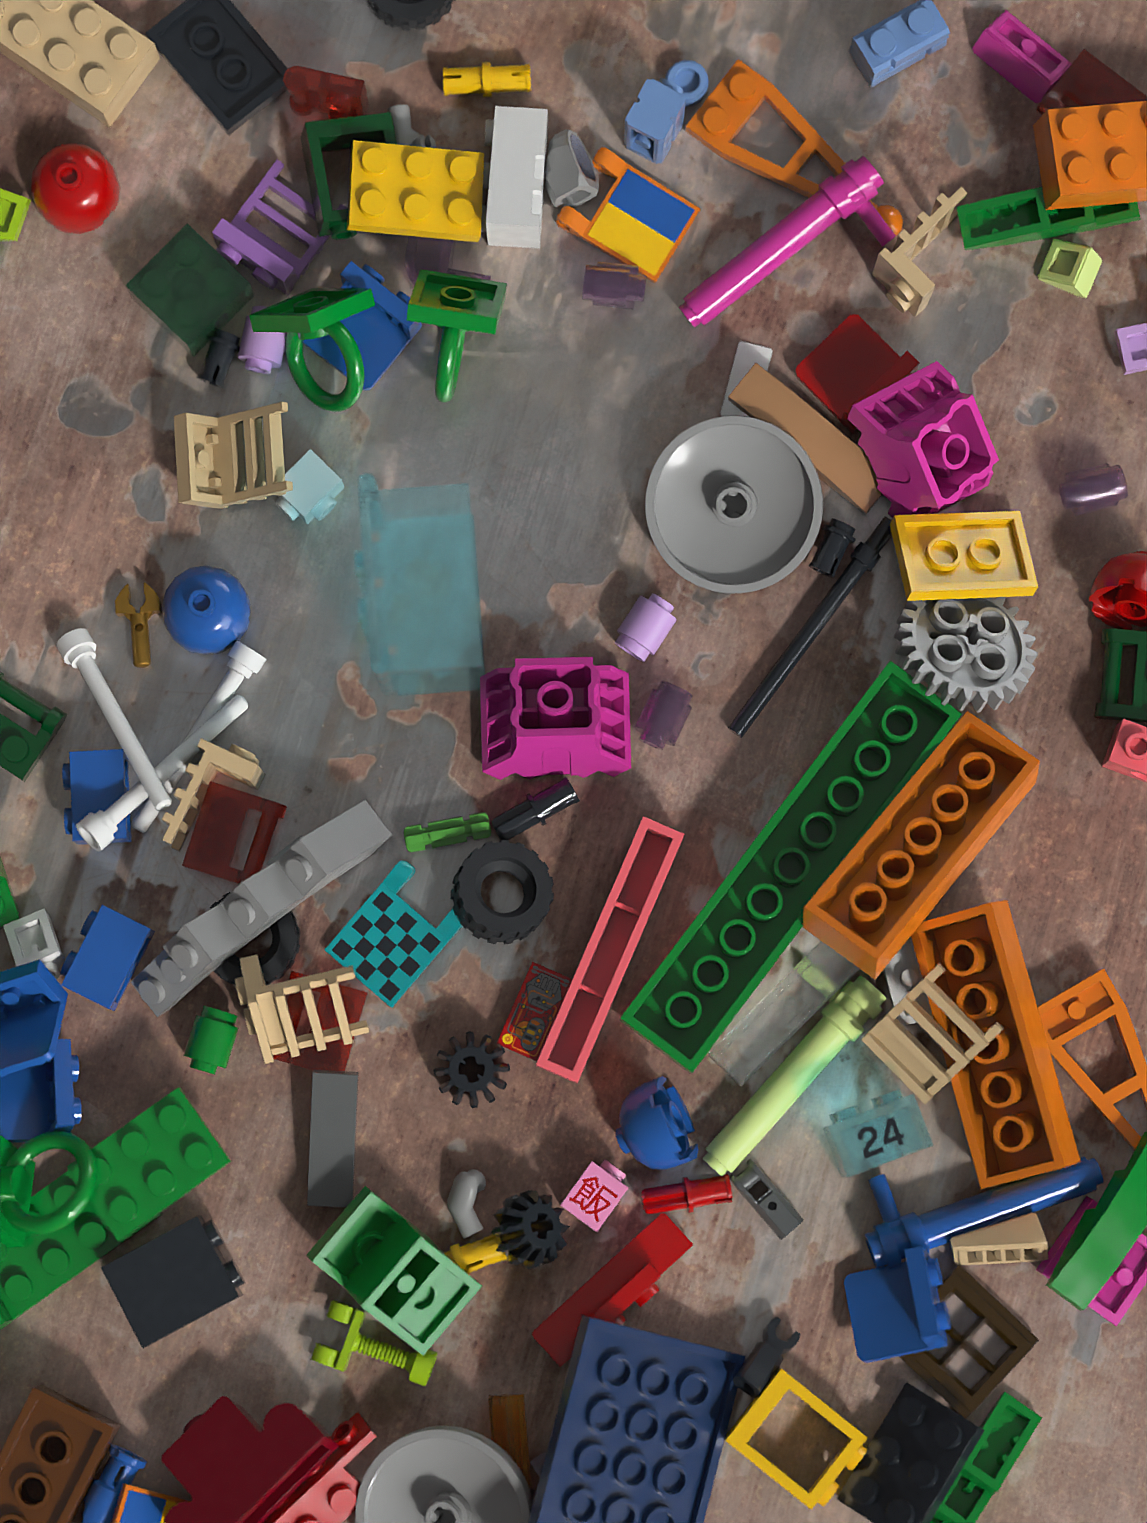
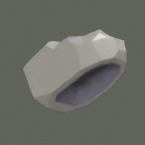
[544,130,599,209]

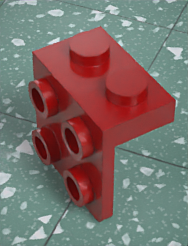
[795,314,920,434]

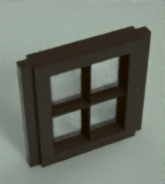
[899,1265,1039,1419]

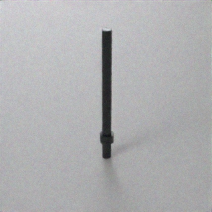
[728,516,892,738]

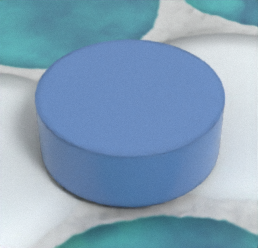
[665,60,709,107]

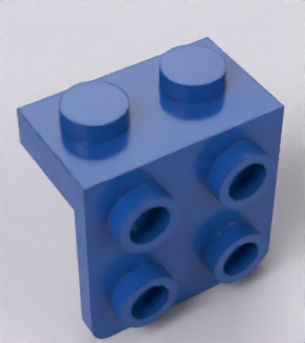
[303,261,422,390]
[0,959,68,1077]
[0,1039,81,1143]
[844,1246,951,1363]

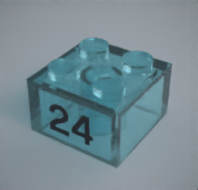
[822,1089,933,1178]

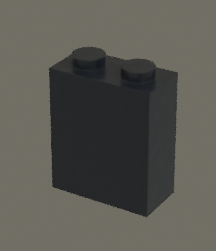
[101,1215,245,1349]

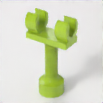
[311,1300,438,1387]

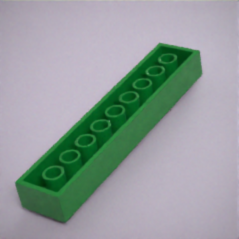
[619,660,962,1074]

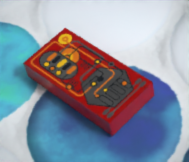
[496,962,573,1062]

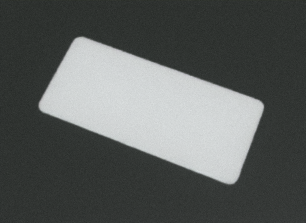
[721,341,772,416]

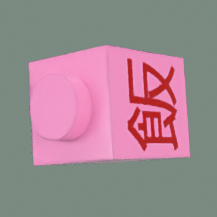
[560,1159,628,1232]

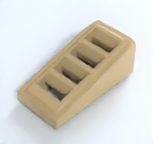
[950,1212,1048,1266]

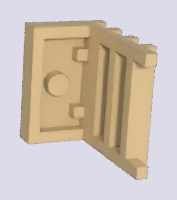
[872,187,967,317]
[174,402,293,509]
[162,738,266,852]
[235,955,369,1064]
[861,963,1003,1104]

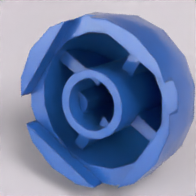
[162,565,251,654]
[615,1076,698,1170]

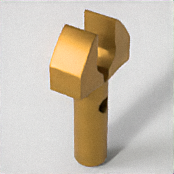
[115,582,162,668]

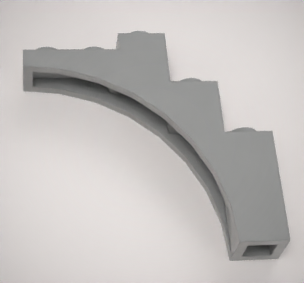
[131,800,392,1017]

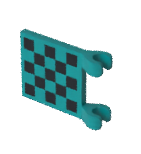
[325,860,463,1008]

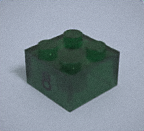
[125,223,255,357]

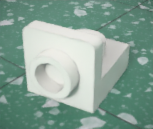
[3,908,66,980]

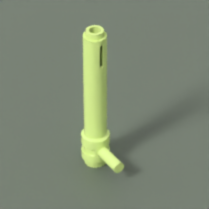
[702,960,887,1176]

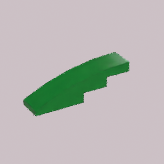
[956,187,1141,250]
[1046,1132,1147,1310]
[930,1392,1042,1523]

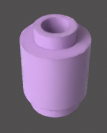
[238,306,287,374]
[615,593,677,662]

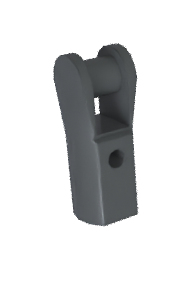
[729,1159,804,1240]

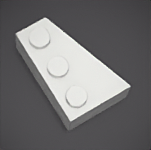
[481,106,548,248]

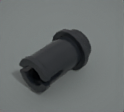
[197,329,240,388]
[808,518,856,578]

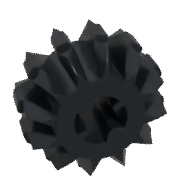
[434,1031,510,1108]
[490,1190,570,1269]

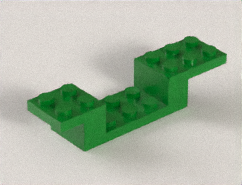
[0,1087,232,1330]

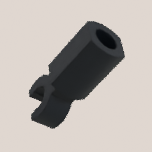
[733,1317,800,1397]

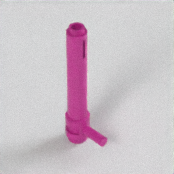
[678,156,896,328]

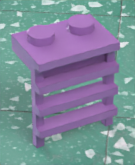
[212,159,348,296]

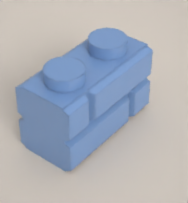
[849,0,950,87]
[624,78,686,164]

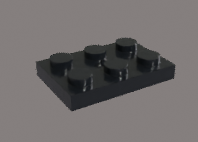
[145,0,296,136]
[837,1382,985,1523]

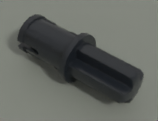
[492,777,580,840]

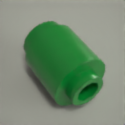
[183,1005,239,1075]

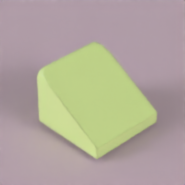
[1037,239,1102,298]

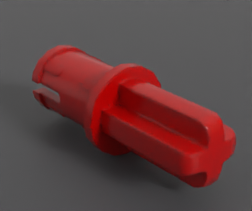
[641,1174,733,1214]

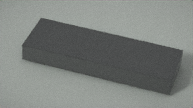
[307,1070,359,1207]

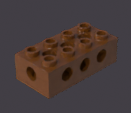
[0,1384,121,1523]

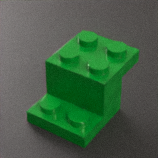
[306,1186,482,1356]

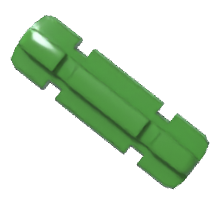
[403,812,491,852]

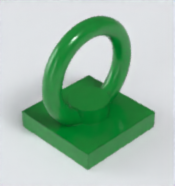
[406,269,507,403]
[249,288,375,412]
[0,1131,97,1248]

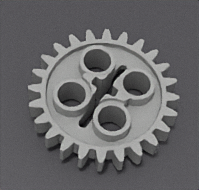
[894,597,1038,712]

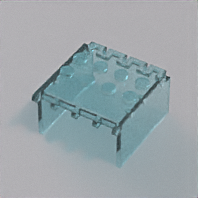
[354,473,485,696]

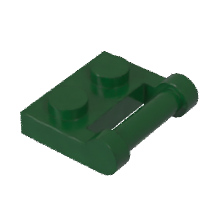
[1095,628,1147,722]
[0,671,67,782]

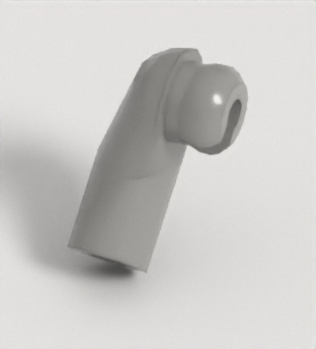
[388,105,436,148]
[447,1169,486,1238]

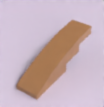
[728,363,882,514]

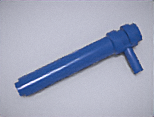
[864,1157,1104,1268]

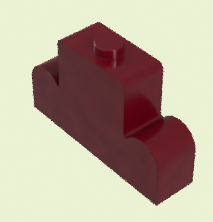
[161,1396,339,1523]

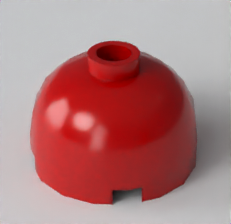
[31,143,120,234]
[1089,551,1147,632]

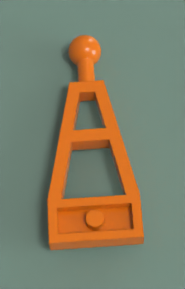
[685,59,903,237]
[1037,969,1147,1151]

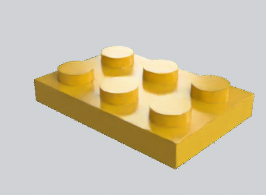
[347,140,484,242]
[890,511,1038,601]

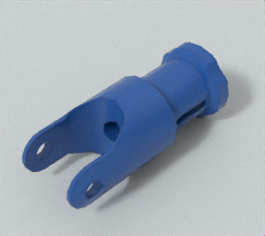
[81,1444,147,1523]

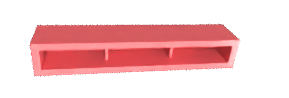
[536,816,684,1084]

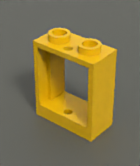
[724,1367,868,1510]

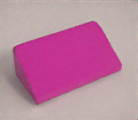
[972,10,1072,103]

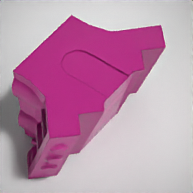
[847,361,999,518]
[480,657,631,780]

